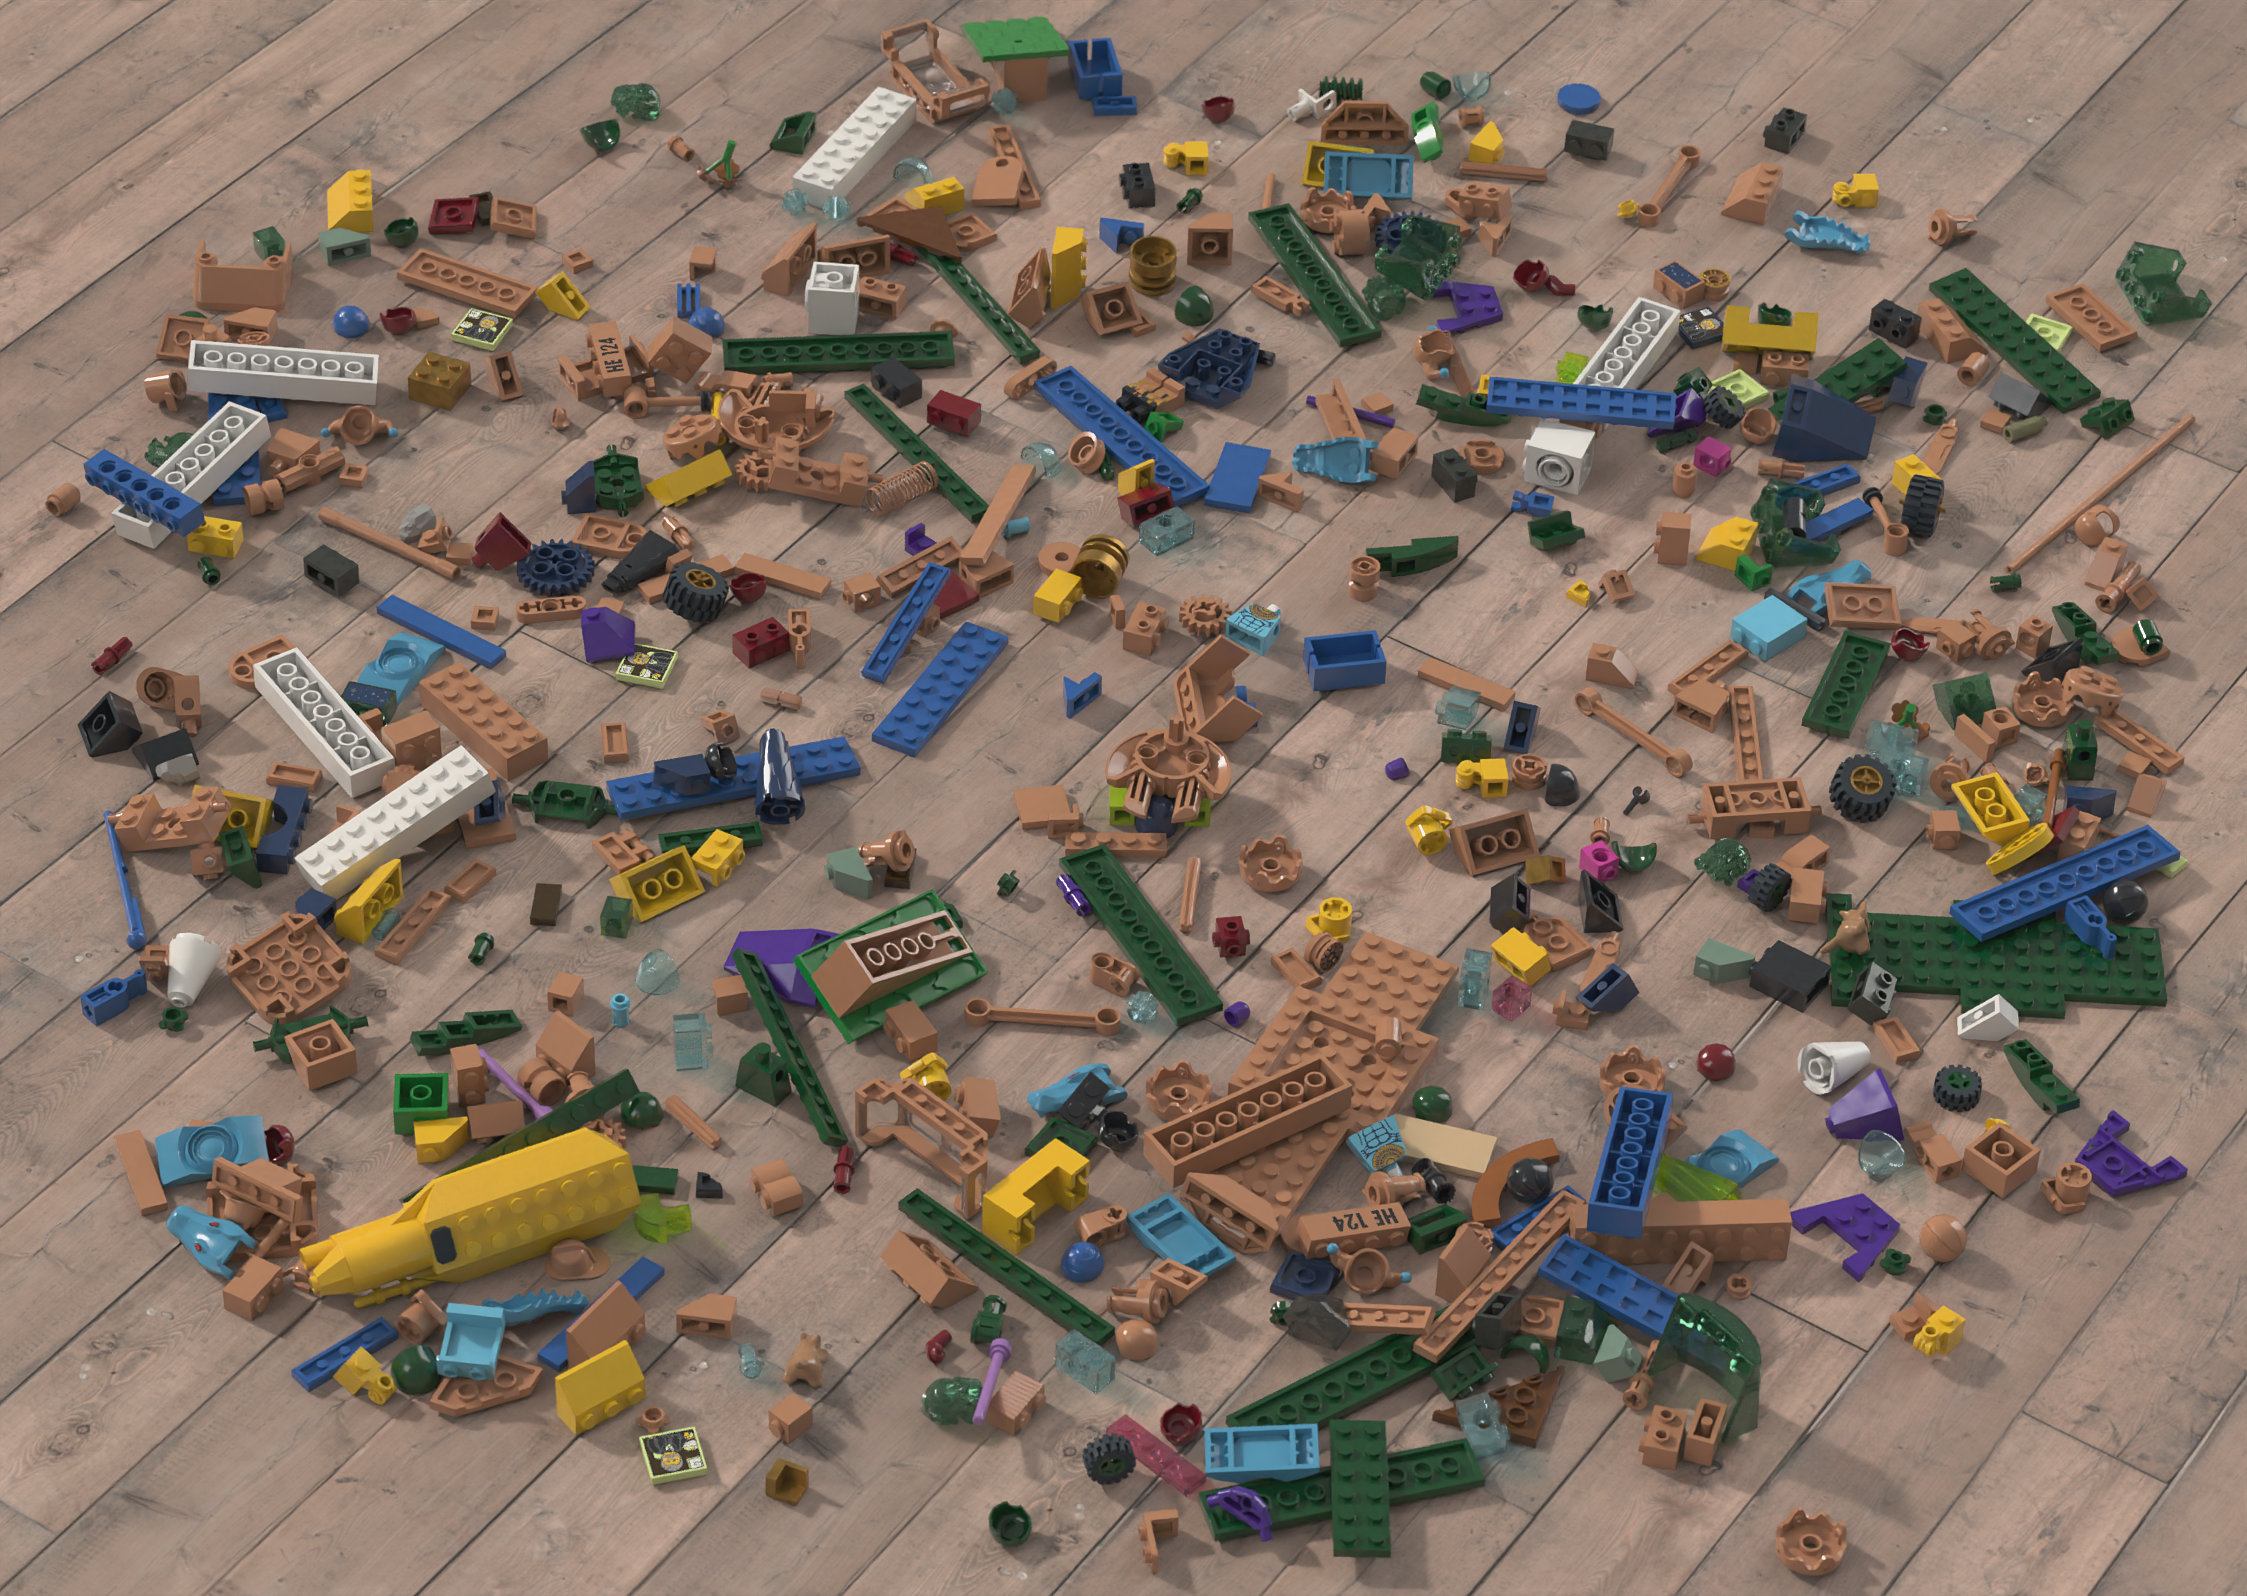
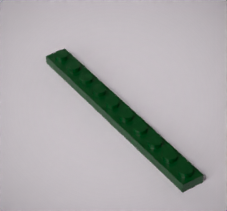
[915,245,1040,364]
[844,384,989,523]
[731,948,849,1148]
[399,1069,640,1206]
[898,1188,1115,1349]

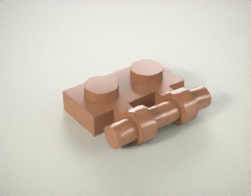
[592,828,655,875]

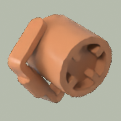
[145,369,187,412]
[2040,1162,2092,1214]
[395,1290,448,1345]

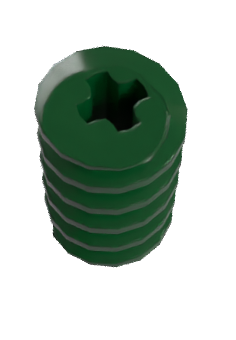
[1319,76,1363,104]

